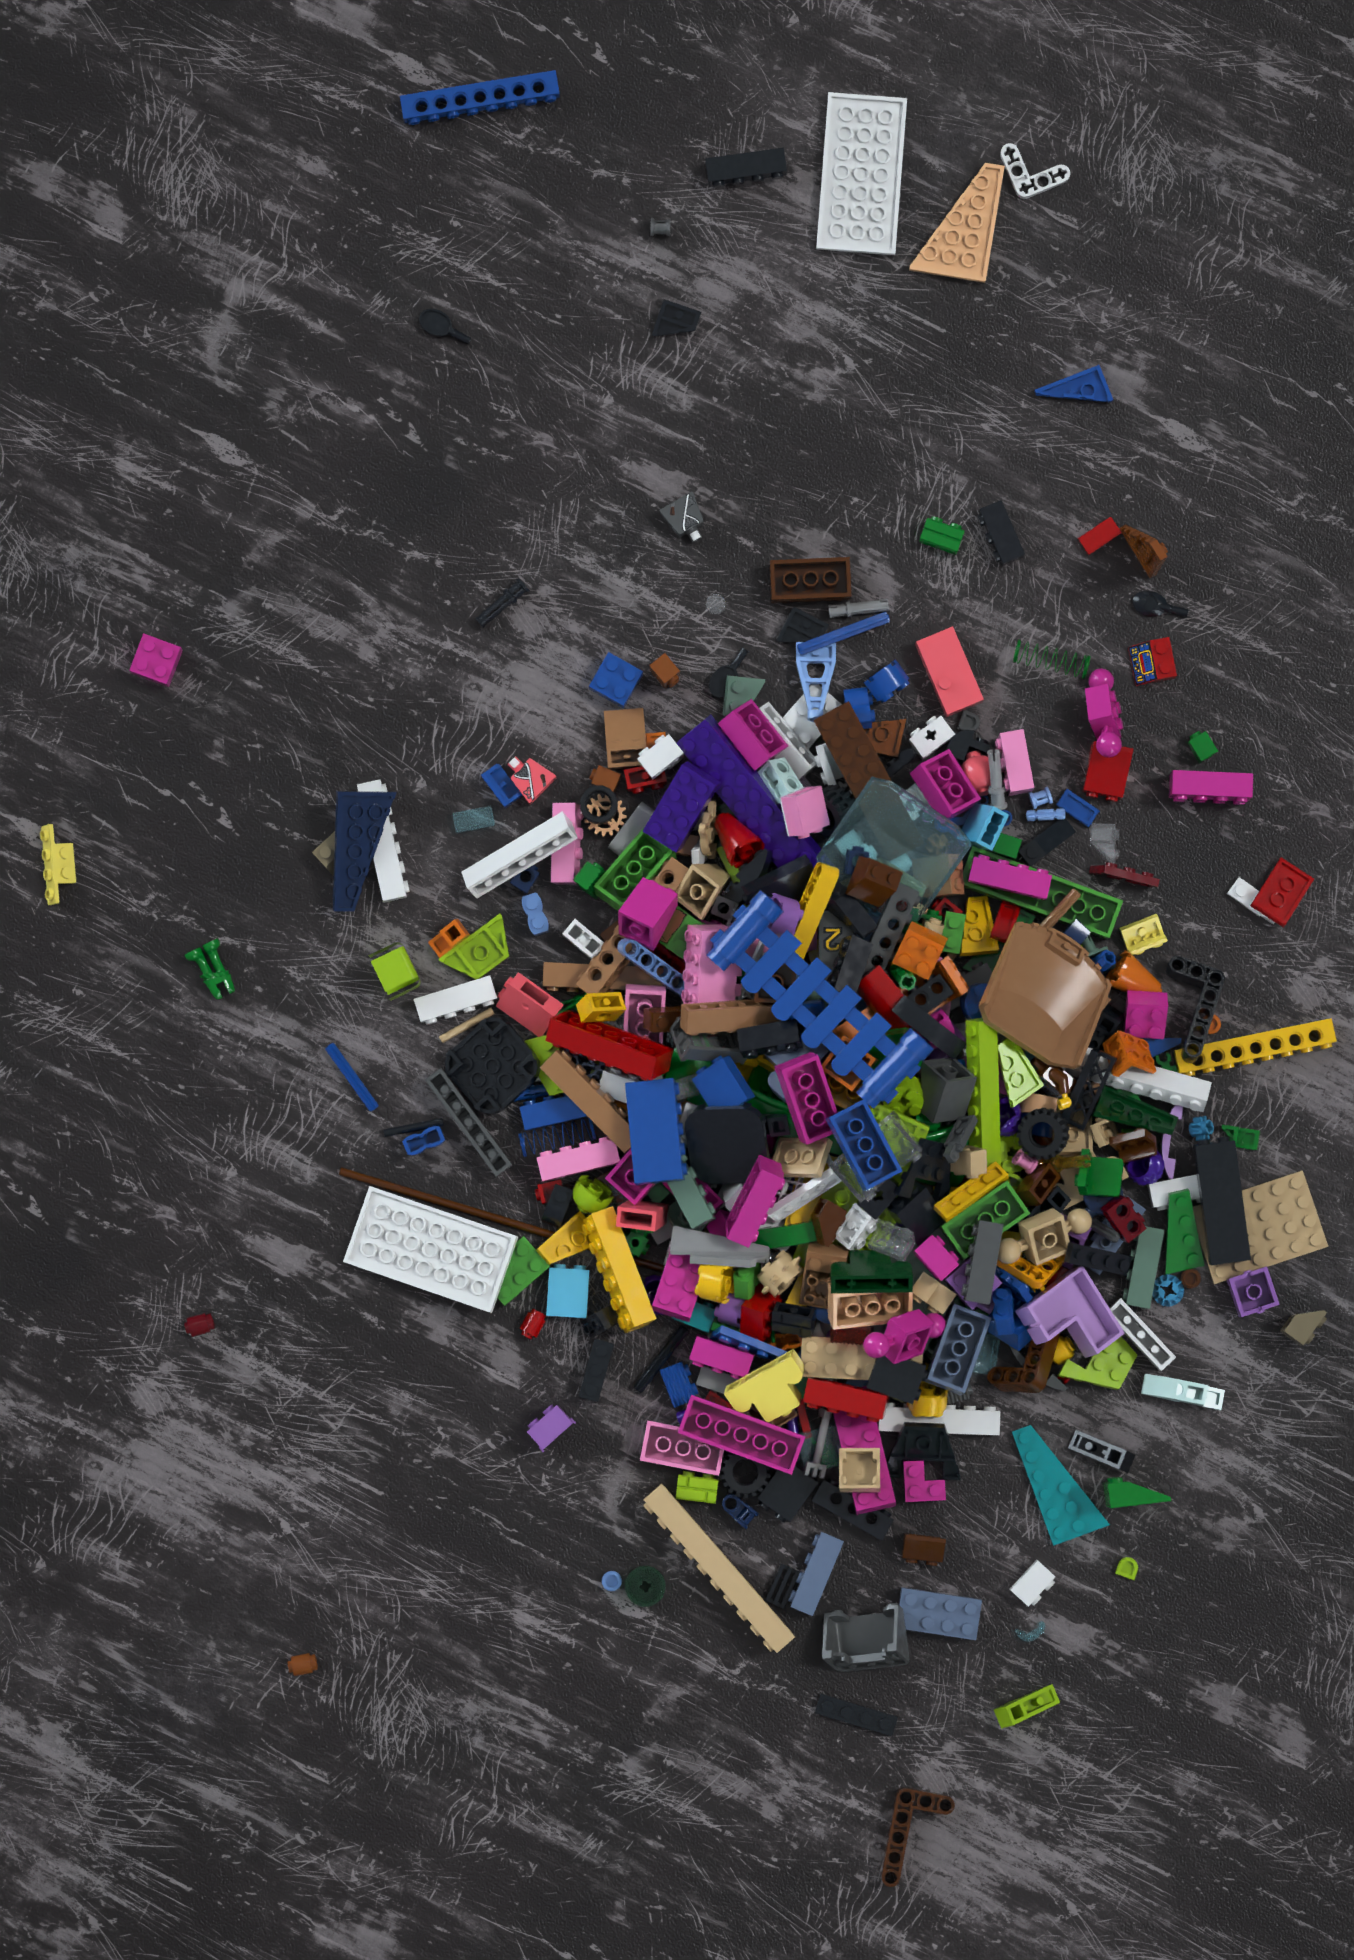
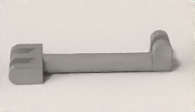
[803,1408,832,1479]

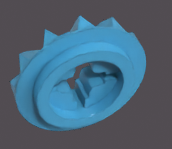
[1153,1274,1184,1306]

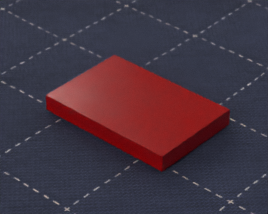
[1250,857,1314,928]

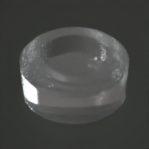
[706,594,726,615]

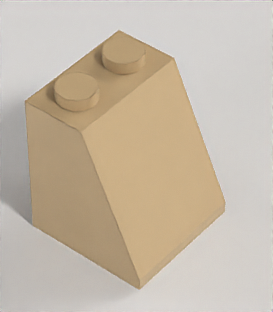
[675,864,731,920]

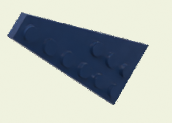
[333,791,397,912]

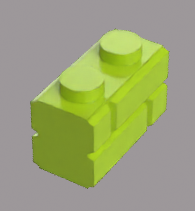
[676,1471,718,1504]

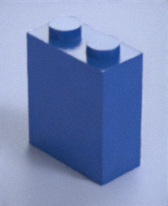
[692,1055,755,1106]

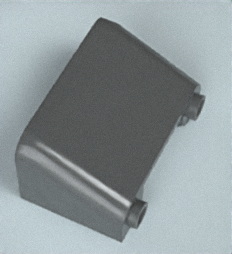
[822,1603,910,1672]

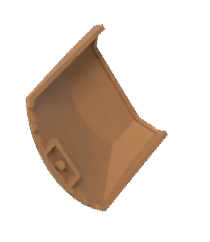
[979,922,1112,1069]

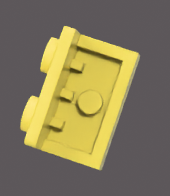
[1119,914,1168,955]

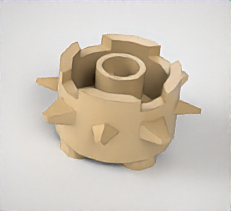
[757,1250,804,1298]

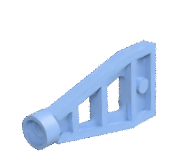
[796,642,836,722]

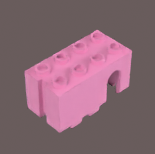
[681,924,742,1004]

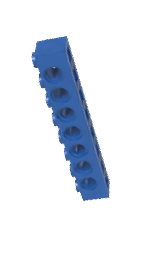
[400,70,560,125]

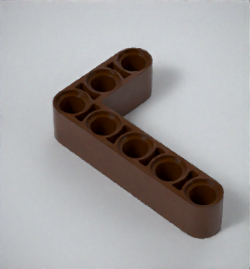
[987,1332,1061,1393]
[881,1787,955,1887]

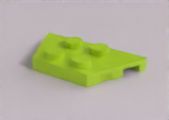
[439,914,509,980]

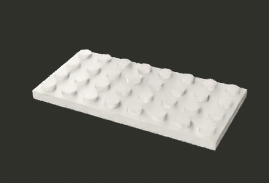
[816,92,907,255]
[343,1186,518,1313]

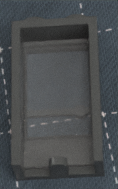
[670,1017,747,1065]

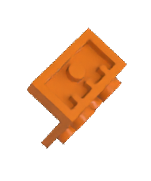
[1102,1030,1156,1077]

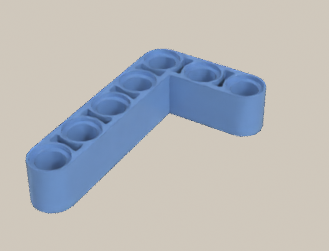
[617,938,684,998]

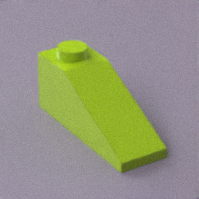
[994,1684,1060,1728]

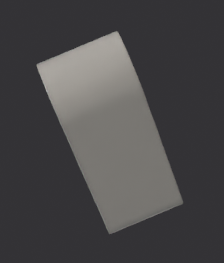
[608,802,654,856]

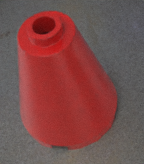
[714,813,764,868]

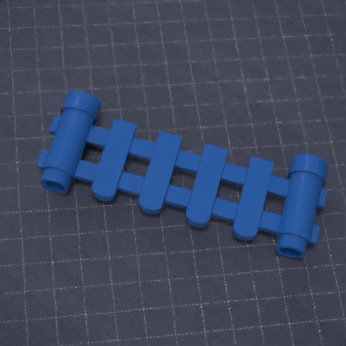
[707,890,934,1109]

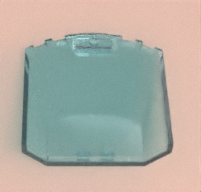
[816,777,972,924]

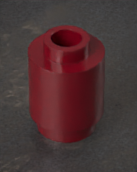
[184,1313,215,1337]

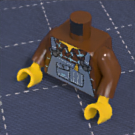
[1030,1057,1077,1110]

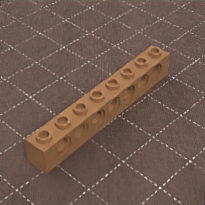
[576,857,689,994]

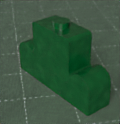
[830,1250,913,1293]

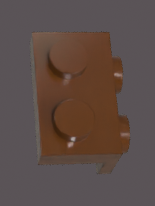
[1109,1128,1157,1163]

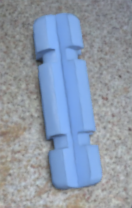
[1026,808,1066,821]

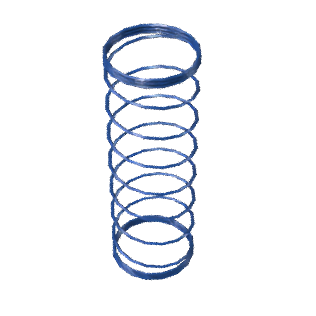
[519,1117,597,1157]

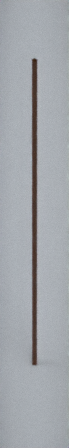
[339,1167,863,1332]

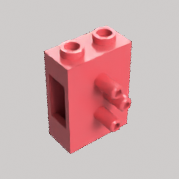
[496,972,564,1037]

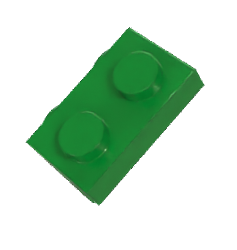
[1074,1149,1124,1197]

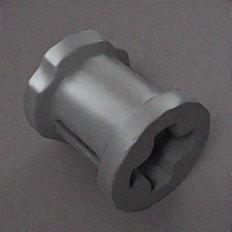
[650,218,671,236]

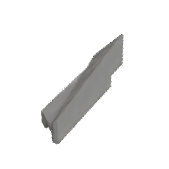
[670,1226,770,1268]

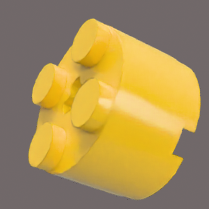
[695,1264,735,1304]
[907,1381,948,1417]

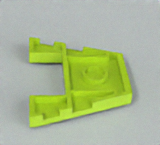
[1057,1337,1137,1390]

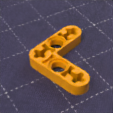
[997,1254,1066,1289]

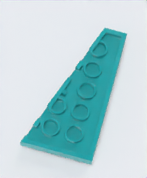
[1012,1425,1110,1546]

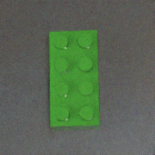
[593,828,677,911]
[939,1180,1030,1260]

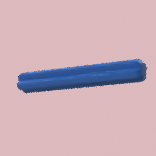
[325,1043,378,1111]

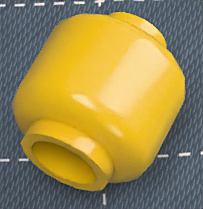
[1052,1335,1076,1365]

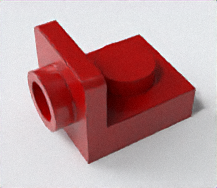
[535,1179,563,1205]

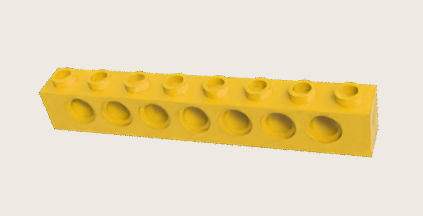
[1173,1018,1337,1076]

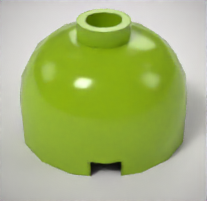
[573,1175,614,1213]

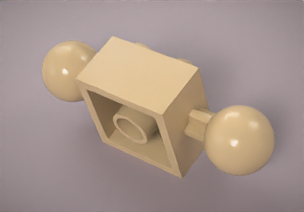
[998,1208,1092,1266]

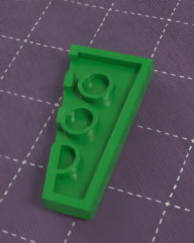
[1164,1188,1205,1275]

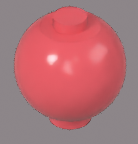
[961,751,991,796]

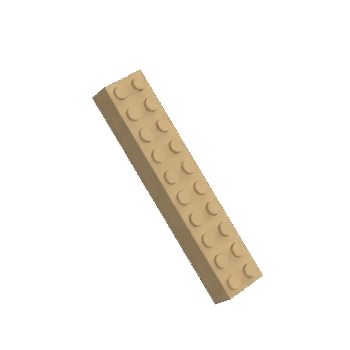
[643,1483,795,1653]

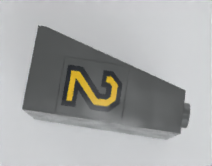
[819,911,856,981]

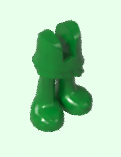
[184,938,235,1000]

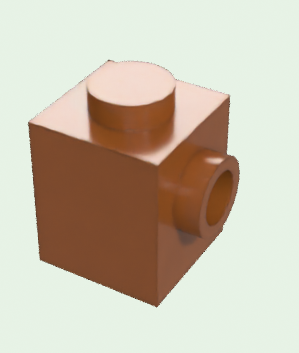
[589,765,621,792]

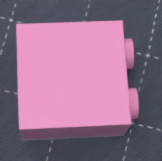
[779,786,830,839]

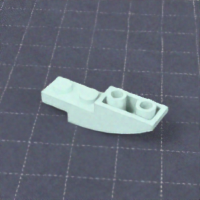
[1141,1374,1225,1410]

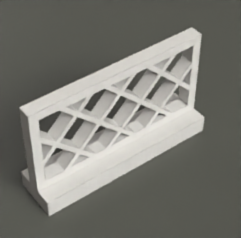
[767,1155,843,1223]

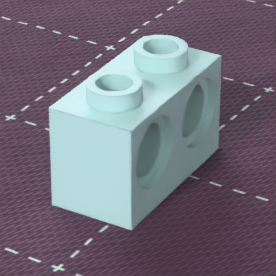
[758,757,804,804]

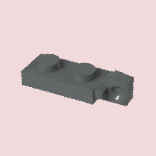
[943,1115,978,1163]

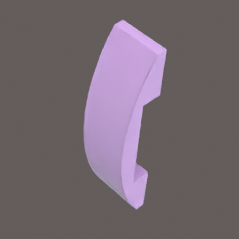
[1160,1105,1183,1180]

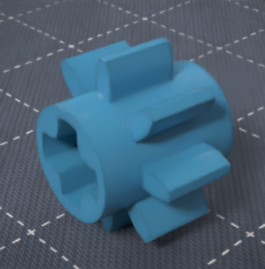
[1189,1116,1214,1141]

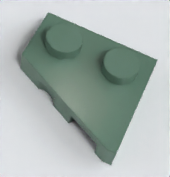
[722,675,765,716]

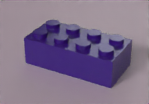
[643,761,721,852]

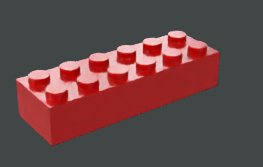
[545,1010,674,1081]

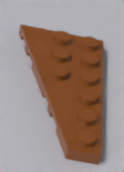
[1119,524,1168,578]

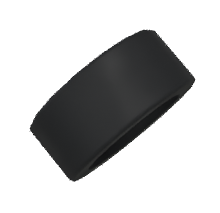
[580,785,618,824]

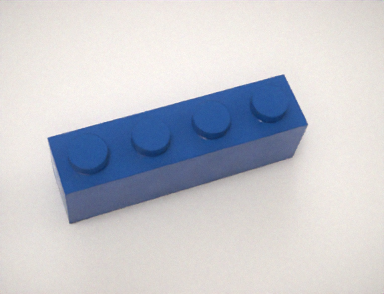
[520,1093,588,1131]

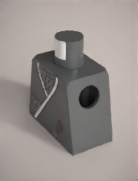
[659,492,704,543]

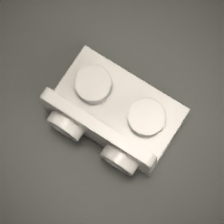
[835,1203,880,1251]

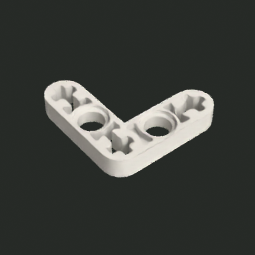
[1000,143,1070,199]

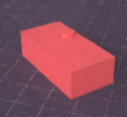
[915,626,984,717]

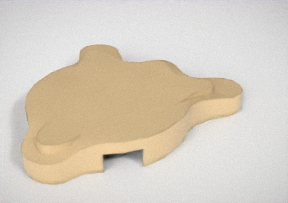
[698,801,718,859]

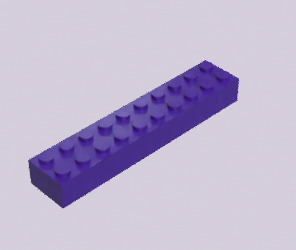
[676,714,837,868]

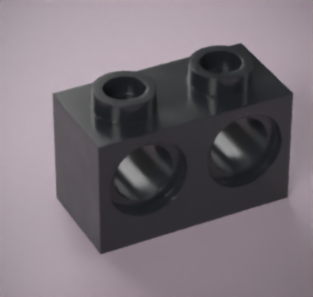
[907,974,954,1013]

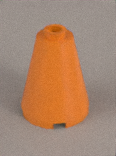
[1105,950,1162,992]

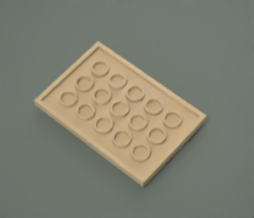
[1193,1171,1328,1284]

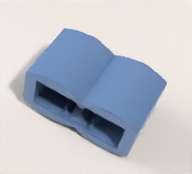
[522,892,549,936]

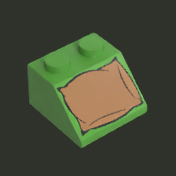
[659,905,706,959]

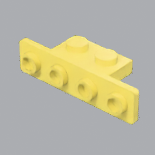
[40,824,76,905]

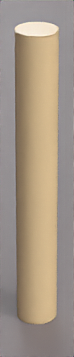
[439,1007,495,1043]

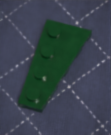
[1093,1086,1178,1135]

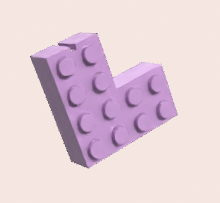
[1015,1266,1125,1358]

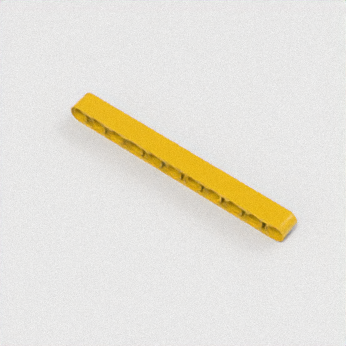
[744,862,839,1067]

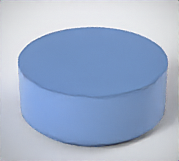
[602,1571,622,1591]

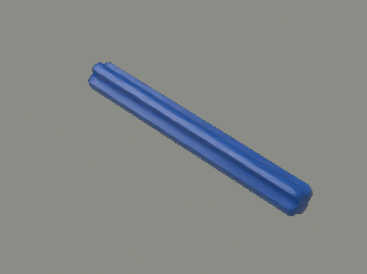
[797,612,890,655]

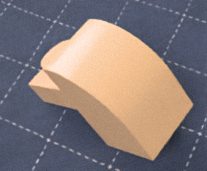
[1019,1093,1058,1113]

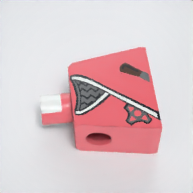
[508,756,556,805]

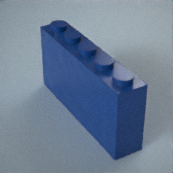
[625,1078,688,1185]

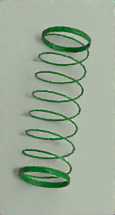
[1013,639,1091,680]

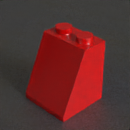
[1082,741,1133,802]

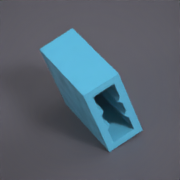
[957,803,1009,851]
[546,1264,590,1318]

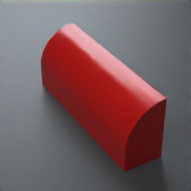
[857,965,921,1036]

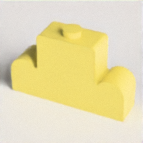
[724,1349,804,1422]

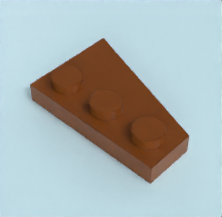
[864,719,906,758]

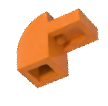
[428,919,470,958]

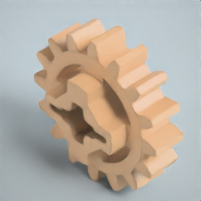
[584,794,627,837]

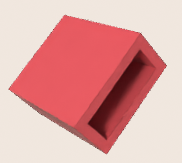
[616,1200,668,1231]

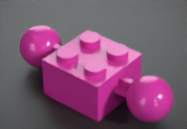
[1085,668,1123,758]
[863,1309,946,1364]

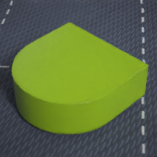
[1115,1557,1138,1580]

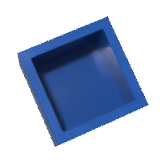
[589,652,643,709]

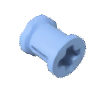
[1028,786,1053,809]

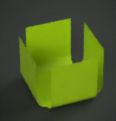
[368,942,421,1001]

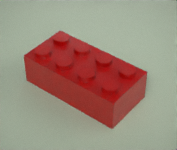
[803,1377,889,1422]

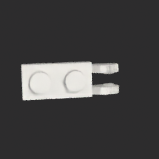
[1227,877,1275,925]

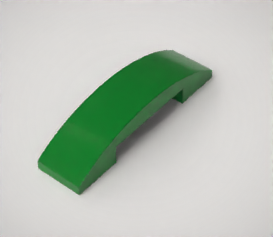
[754,1219,817,1249]

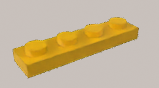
[934,1161,1009,1222]

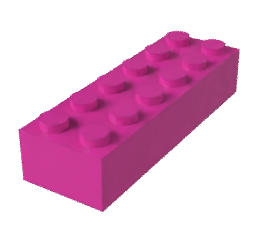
[833,1386,896,1515]
[677,1395,806,1475]

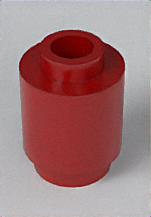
[519,1308,546,1339]

